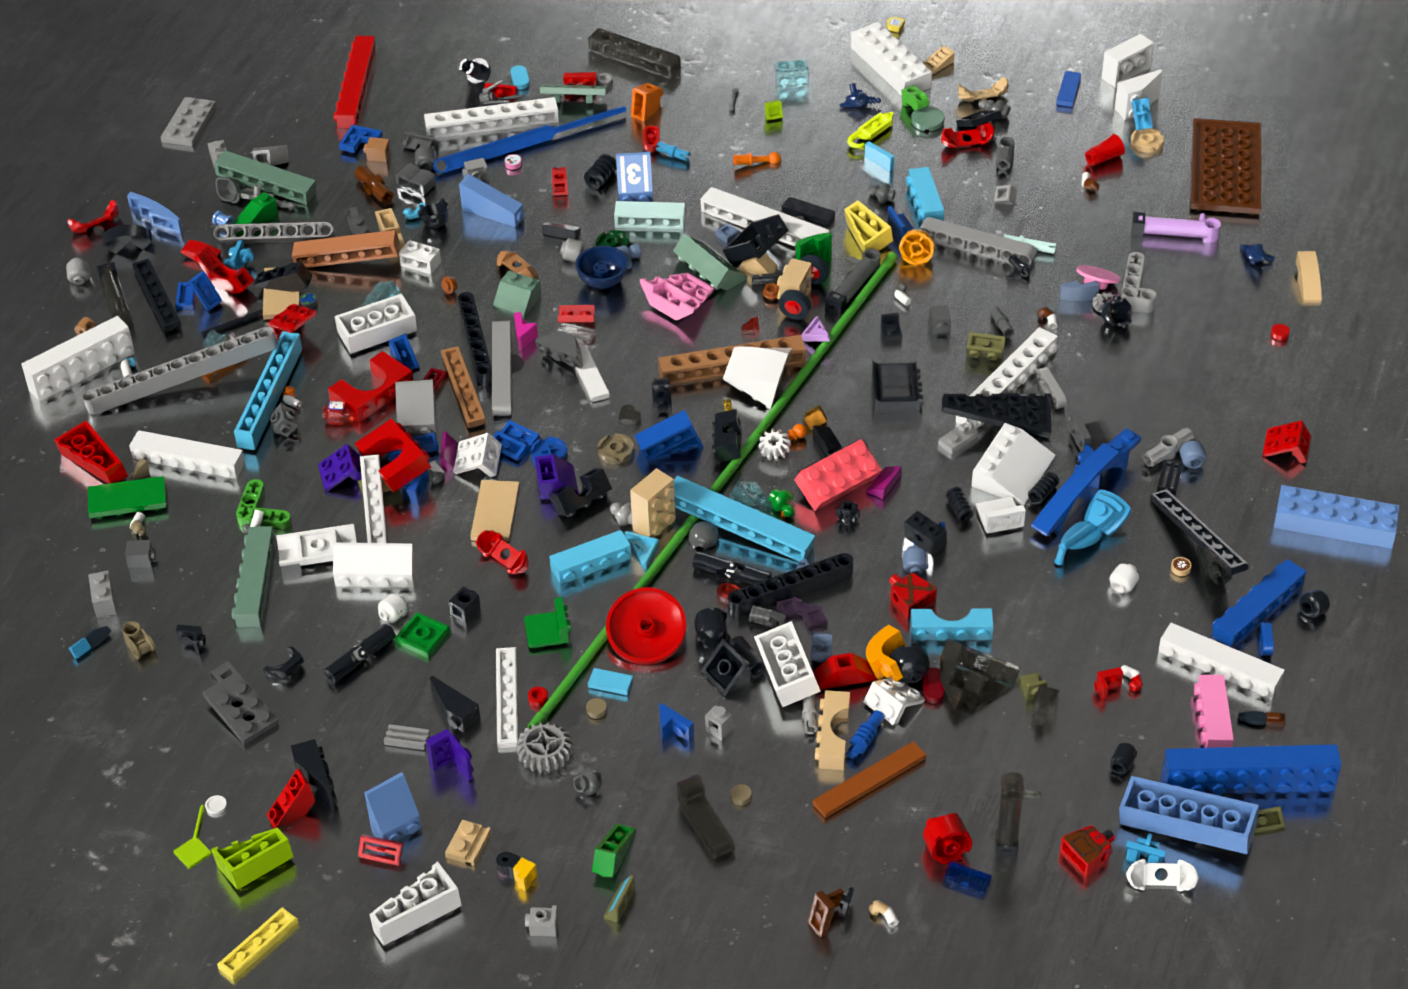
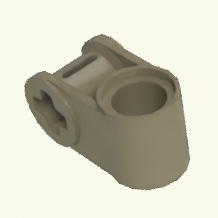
[122,621,156,660]

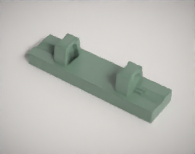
[540,84,607,103]

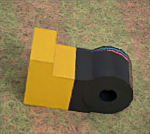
[496,852,538,891]

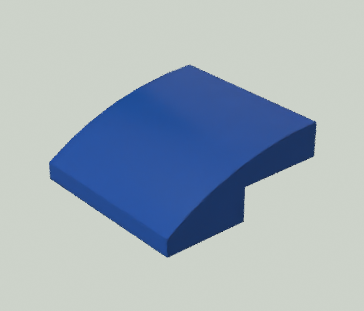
[493,420,541,461]

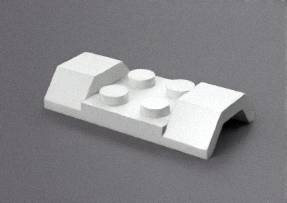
[276,524,357,567]

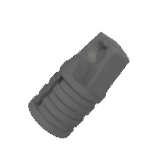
[749,605,787,627]

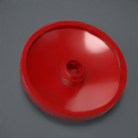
[606,587,687,665]

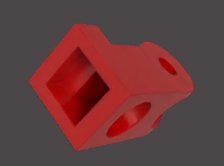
[552,167,568,196]

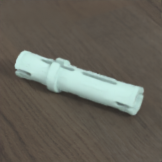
[1004,234,1056,254]

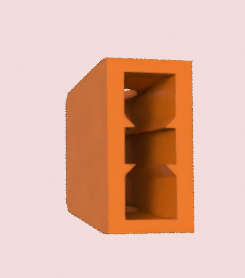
[631,83,664,122]

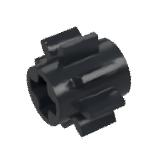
[836,501,860,524]

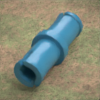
[656,141,691,162]

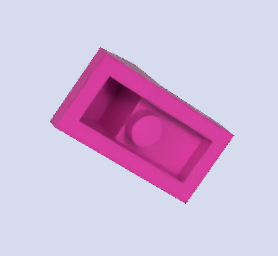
[514,312,538,350]

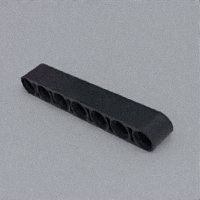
[458,292,492,388]
[728,553,854,617]

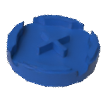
[530,437,568,463]

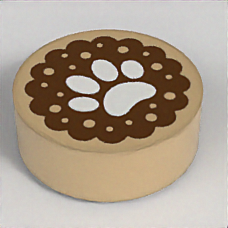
[1171,557,1191,576]

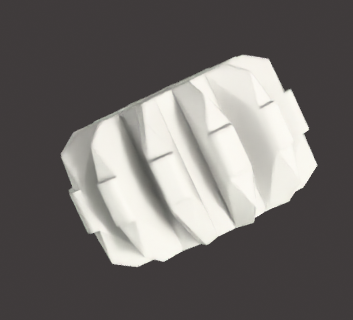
[759,428,791,462]

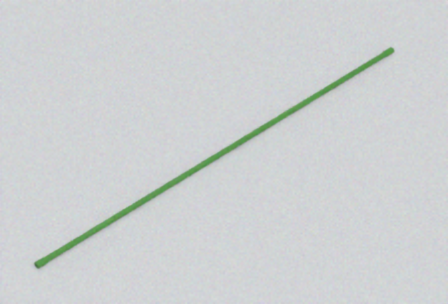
[527,252,898,729]

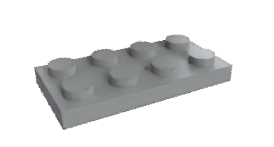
[161,97,216,147]

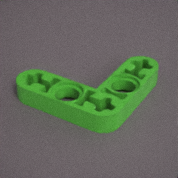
[236,479,292,529]

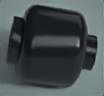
[1299,589,1330,618]

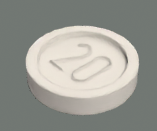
[205,795,227,815]

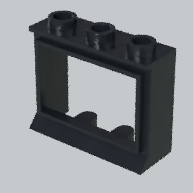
[722,214,789,264]
[872,360,923,413]

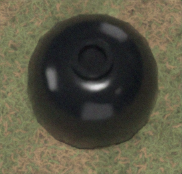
[889,643,930,684]

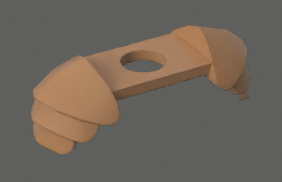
[497,250,539,280]

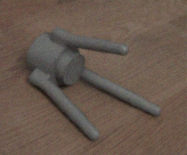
[479,79,522,106]

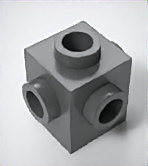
[269,404,299,437]

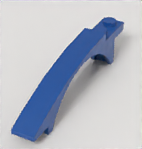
[1031,428,1141,536]

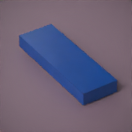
[1056,71,1081,107]

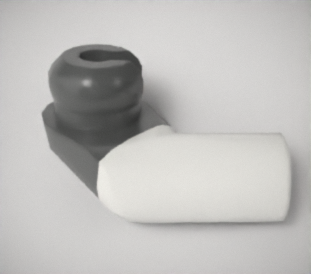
[894,282,911,306]
[429,461,445,484]
[243,510,264,534]

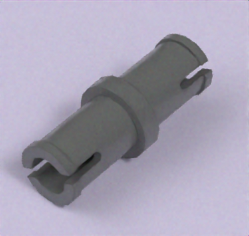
[990,307,1014,337]

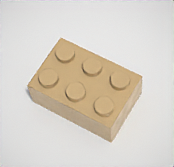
[630,468,676,538]

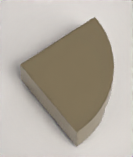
[130,458,150,480]

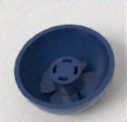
[575,246,628,289]

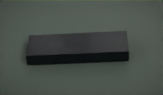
[781,197,835,226]

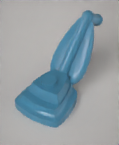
[1054,489,1132,565]

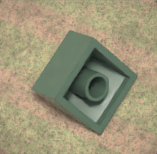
[493,271,541,318]

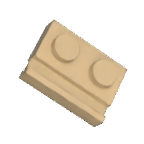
[445,820,491,866]

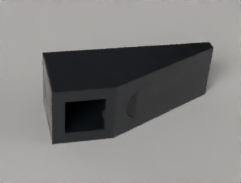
[254,261,312,292]

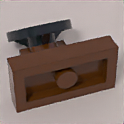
[807,886,854,938]

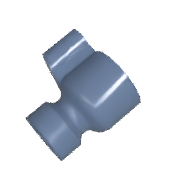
[616,244,641,270]

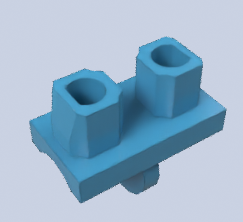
[1132,98,1153,131]
[224,240,254,270]
[1126,833,1166,872]

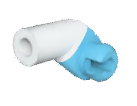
[121,357,136,378]

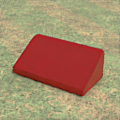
[484,83,519,102]

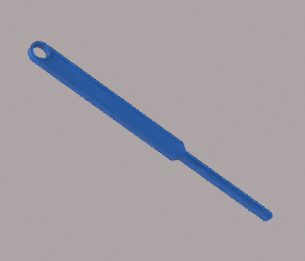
[433,106,627,174]

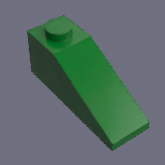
[233,192,278,237]
[592,823,636,877]

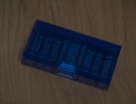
[943,861,992,896]

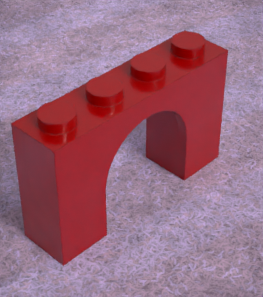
[328,351,414,422]
[354,418,431,493]

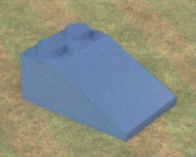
[364,772,421,848]

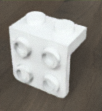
[863,678,925,725]

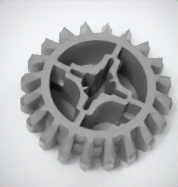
[516,721,573,774]

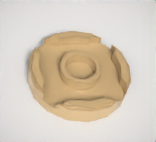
[1130,128,1164,153]

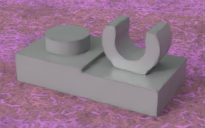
[207,140,227,168]
[938,419,979,454]

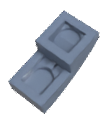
[1059,280,1099,301]

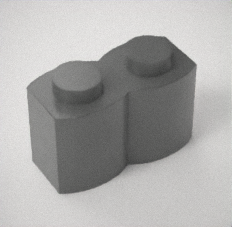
[396,164,436,196]

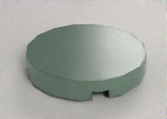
[911,106,945,131]

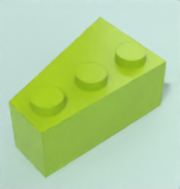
[211,828,294,890]

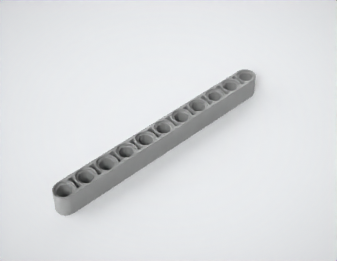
[82,327,278,415]

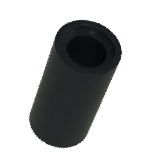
[729,636,765,678]

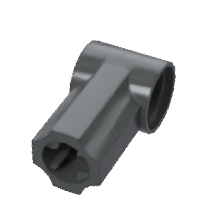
[996,137,1015,171]

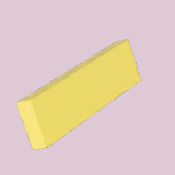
[217,907,299,981]

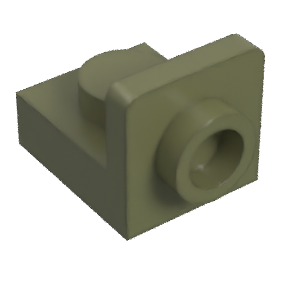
[1019,672,1048,700]

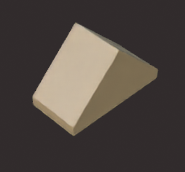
[739,253,778,276]

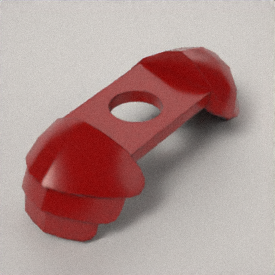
[941,122,994,148]
[67,200,121,233]
[476,530,529,574]

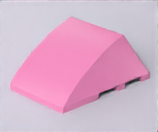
[640,273,714,321]

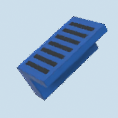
[887,206,914,242]

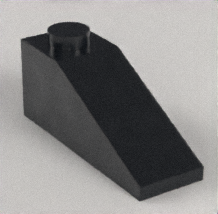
[430,676,480,732]

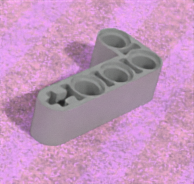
[1121,252,1156,313]

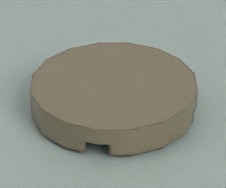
[597,434,635,465]

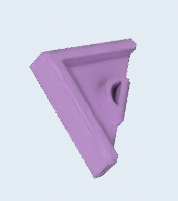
[801,316,831,341]

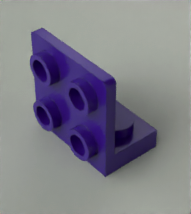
[318,444,362,491]

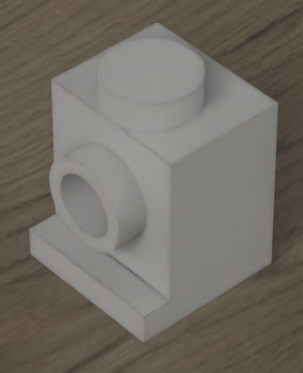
[462,158,489,182]
[705,705,734,741]
[525,905,558,937]

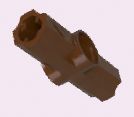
[354,165,394,204]

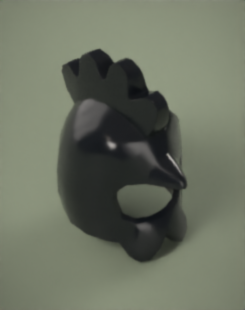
[694,607,731,652]

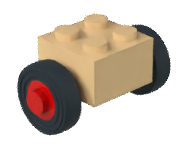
[777,255,829,320]

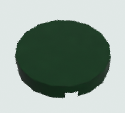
[595,230,630,248]

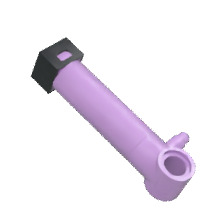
[1131,212,1221,242]

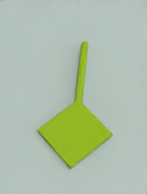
[173,804,212,868]

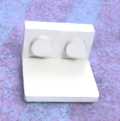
[453,433,502,477]
[976,497,1026,533]

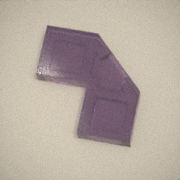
[777,597,828,630]

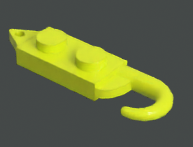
[847,112,893,148]

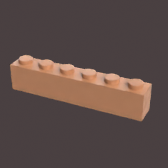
[292,230,400,268]

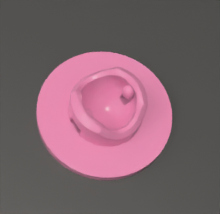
[1076,265,1121,290]

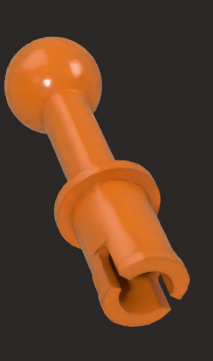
[733,152,781,166]

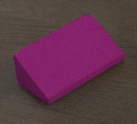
[440,431,459,471]
[867,466,902,499]

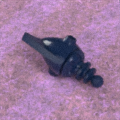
[839,83,881,108]
[1240,243,1275,265]

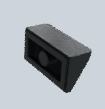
[542,222,581,240]
[813,425,842,457]

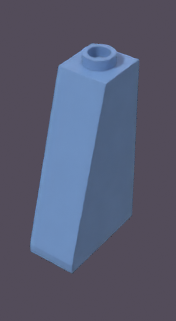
[459,174,525,227]

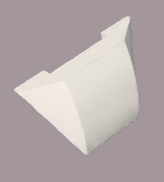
[723,347,792,410]

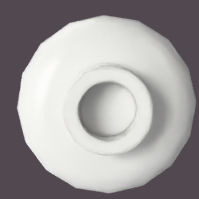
[1109,564,1139,593]
[378,594,408,623]

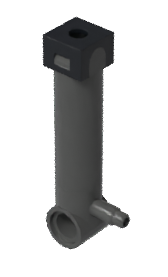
[825,249,880,317]

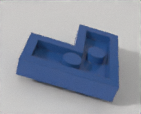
[339,125,383,153]

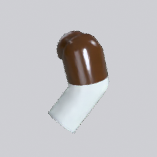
[1082,172,1099,192]
[1037,307,1057,329]

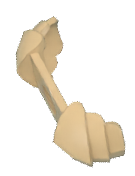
[958,77,1009,102]

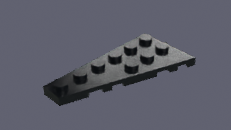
[942,393,1051,438]

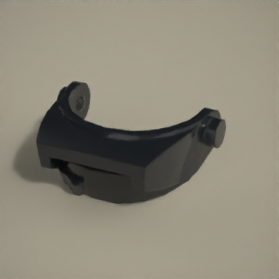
[263,646,304,680]

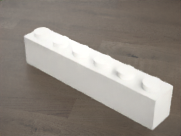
[129,430,245,479]
[1159,623,1285,699]

